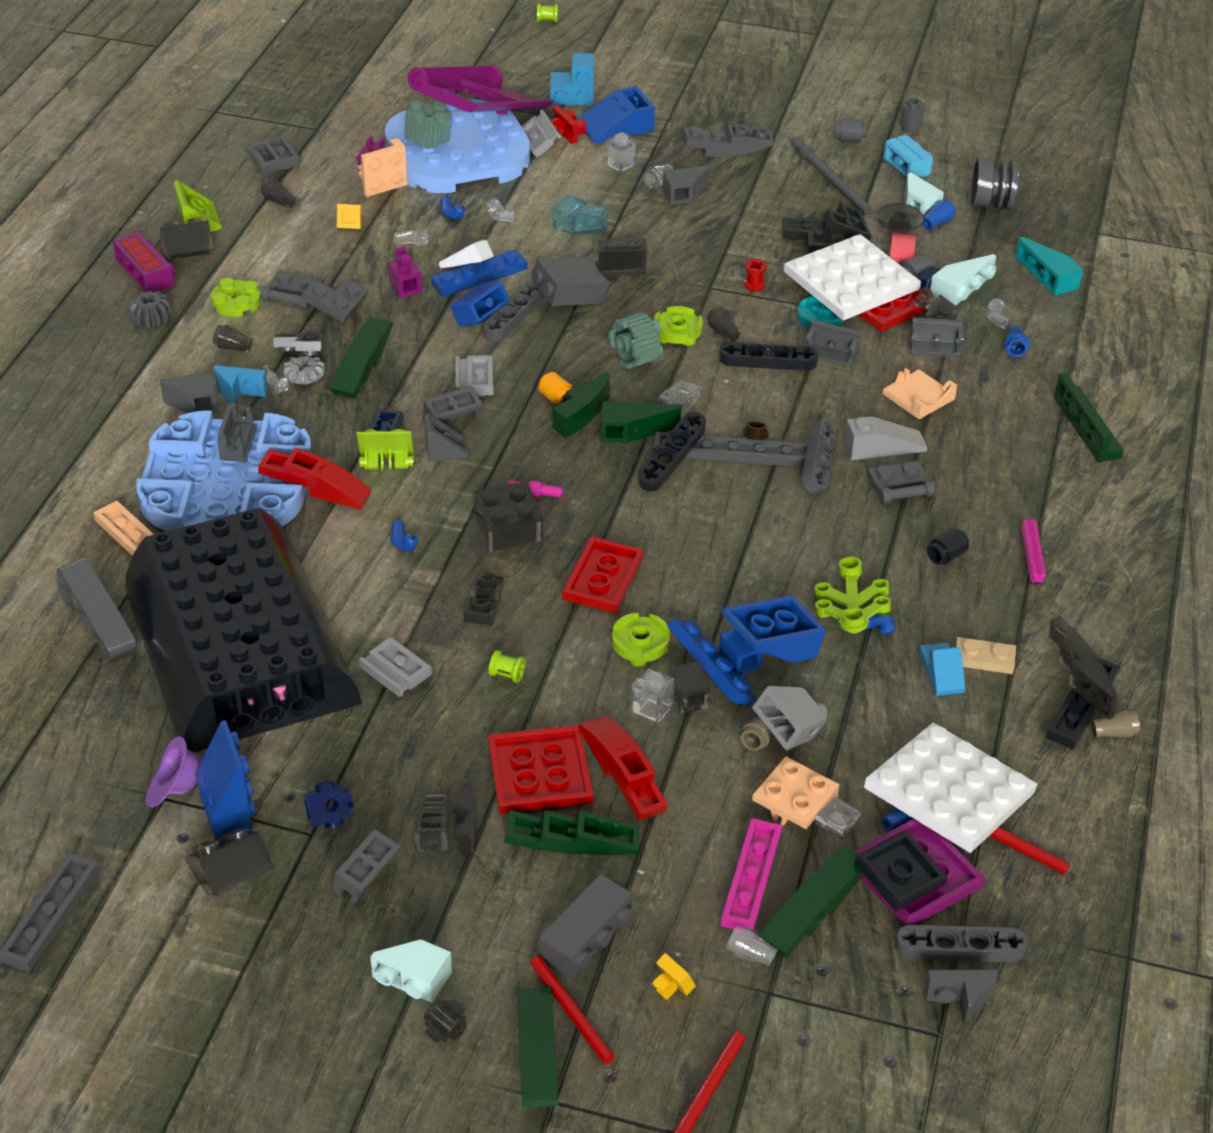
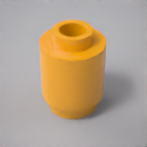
[538,372,574,406]

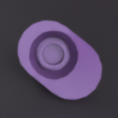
[145,736,202,808]

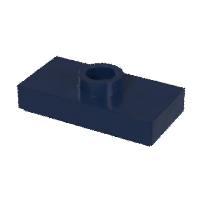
[369,410,404,432]

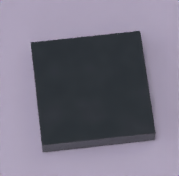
[854,831,948,912]

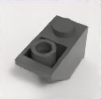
[663,165,709,205]
[160,373,218,413]

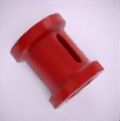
[744,259,767,291]

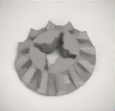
[283,355,325,384]

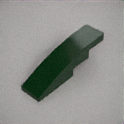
[330,317,393,399]
[504,810,640,855]
[759,844,863,958]
[517,987,558,1107]

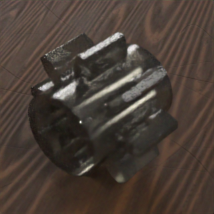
[424,999,467,1043]

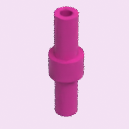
[508,480,563,498]

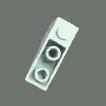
[930,254,996,307]

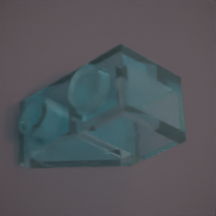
[553,195,608,235]

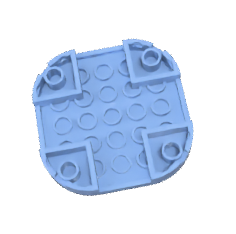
[385,99,530,193]
[136,411,312,531]

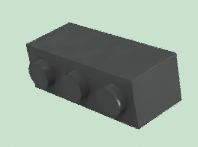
[538,874,633,979]

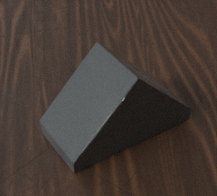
[424,413,470,462]

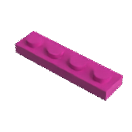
[721,818,783,934]

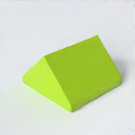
[174,179,222,236]

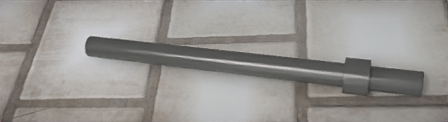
[791,138,872,214]

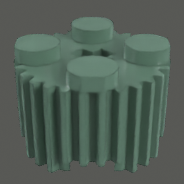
[405,100,451,149]
[608,312,663,369]

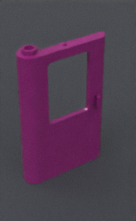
[408,65,554,114]

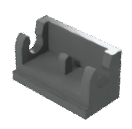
[910,317,964,357]
[806,320,862,367]
[423,386,483,422]
[218,403,257,462]
[332,829,401,904]

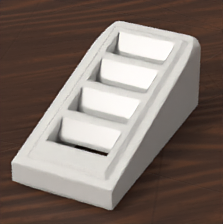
[439,240,494,268]

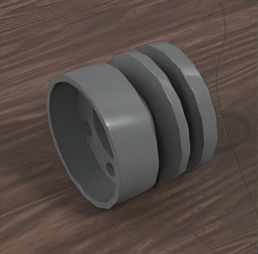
[971,158,1020,209]

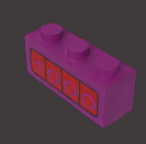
[113,231,175,293]

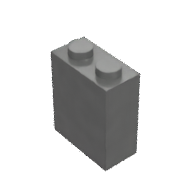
[532,257,609,306]

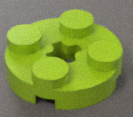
[210,278,261,317]
[654,306,703,346]
[611,613,670,666]

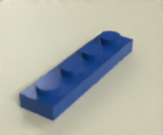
[431,249,527,297]
[667,618,757,706]

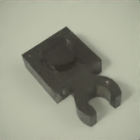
[913,287,959,320]

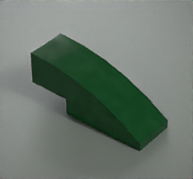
[553,372,610,438]

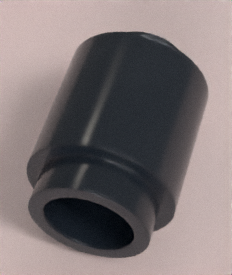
[927,528,969,565]

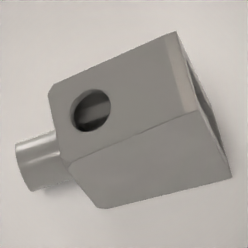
[752,686,827,750]

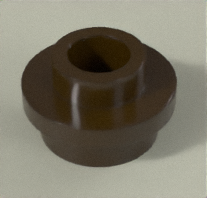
[743,421,769,440]

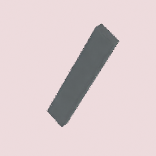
[653,432,808,467]

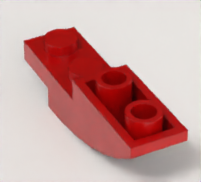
[258,448,371,510]
[578,715,668,821]

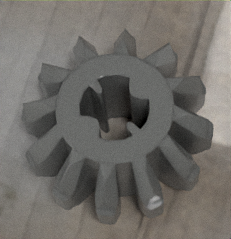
[128,290,172,330]

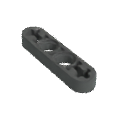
[483,281,544,342]
[802,417,836,495]
[895,925,1028,962]

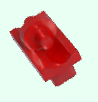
[550,105,586,144]

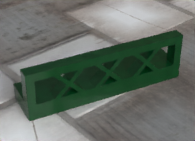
[1054,373,1124,462]

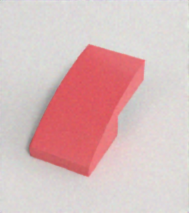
[890,233,916,263]

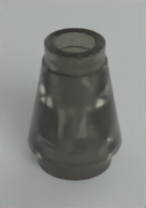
[261,179,296,209]
[707,307,740,343]
[213,324,253,353]

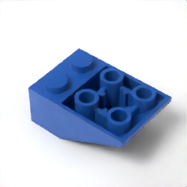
[576,86,655,143]
[195,720,256,840]

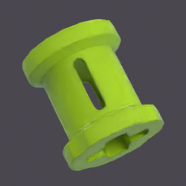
[537,4,558,23]
[488,650,526,683]

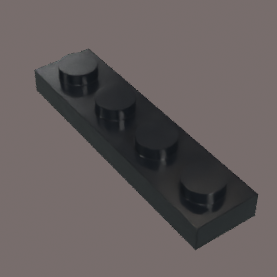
[1045,655,1120,750]

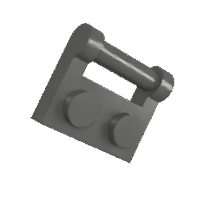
[246,135,300,177]
[261,271,324,309]
[867,460,935,504]

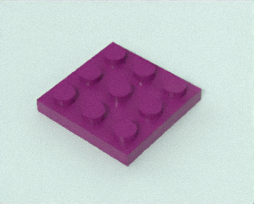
[855,819,986,926]

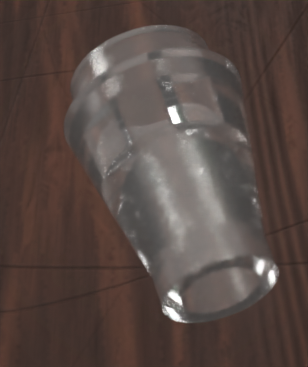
[643,164,674,189]
[725,925,778,967]

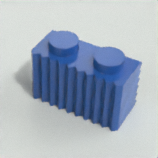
[450,281,509,327]

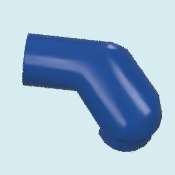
[440,197,466,220]
[390,520,419,552]
[865,614,896,635]
[881,806,913,832]

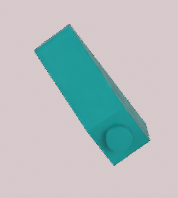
[1015,237,1083,296]

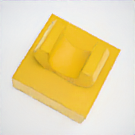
[337,204,362,229]
[652,953,696,1000]

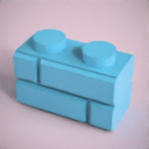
[883,135,933,178]

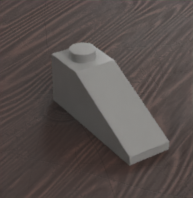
[844,416,928,460]

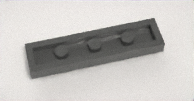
[0,853,100,972]

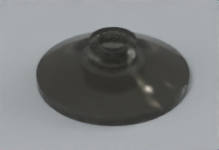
[877,203,924,232]

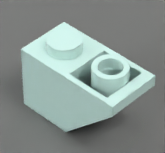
[905,172,944,221]
[370,939,452,1003]

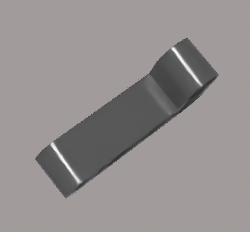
[57,557,137,661]

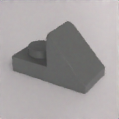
[924,970,998,1023]

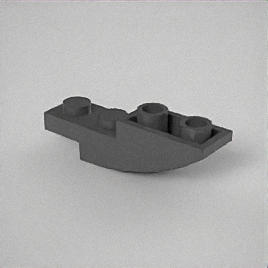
[681,124,774,157]

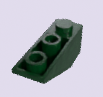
[601,401,681,443]

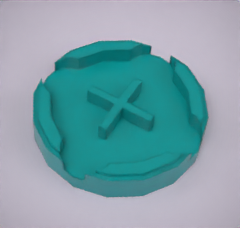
[796,296,844,329]

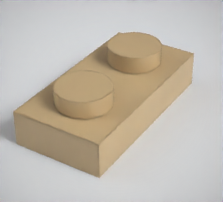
[956,637,1016,674]

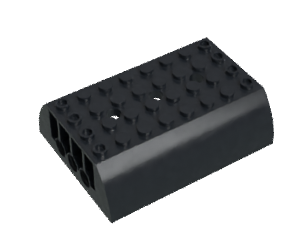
[125,508,362,753]

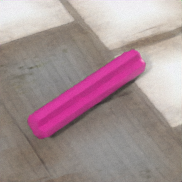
[1021,519,1046,583]

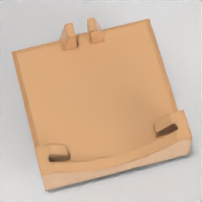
[358,138,407,197]
[882,368,957,419]
[752,757,840,829]

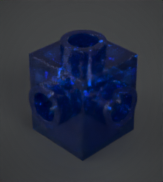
[302,780,354,829]

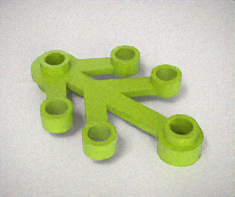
[814,557,891,634]

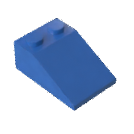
[721,595,826,663]

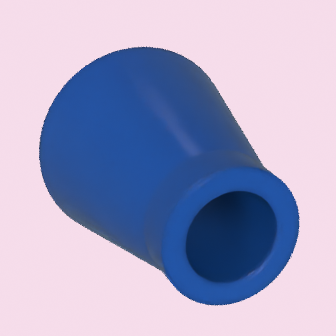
[922,199,956,230]
[1004,325,1030,357]

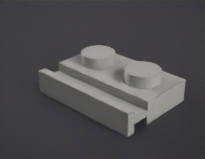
[522,109,562,158]
[455,355,493,396]
[359,637,432,697]

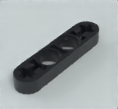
[719,342,818,371]
[639,412,706,491]

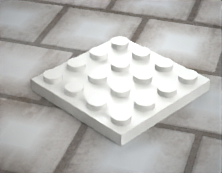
[784,234,921,320]
[864,723,1038,853]

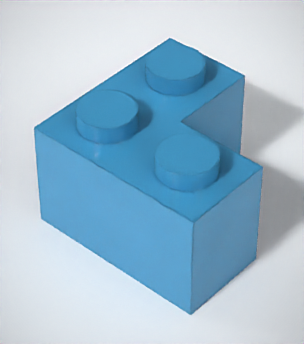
[550,53,594,105]

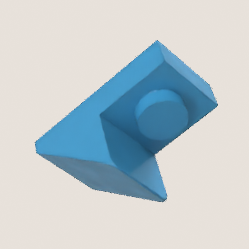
[214,365,268,404]
[918,642,965,696]

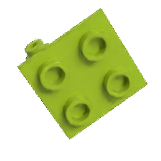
[357,429,414,470]

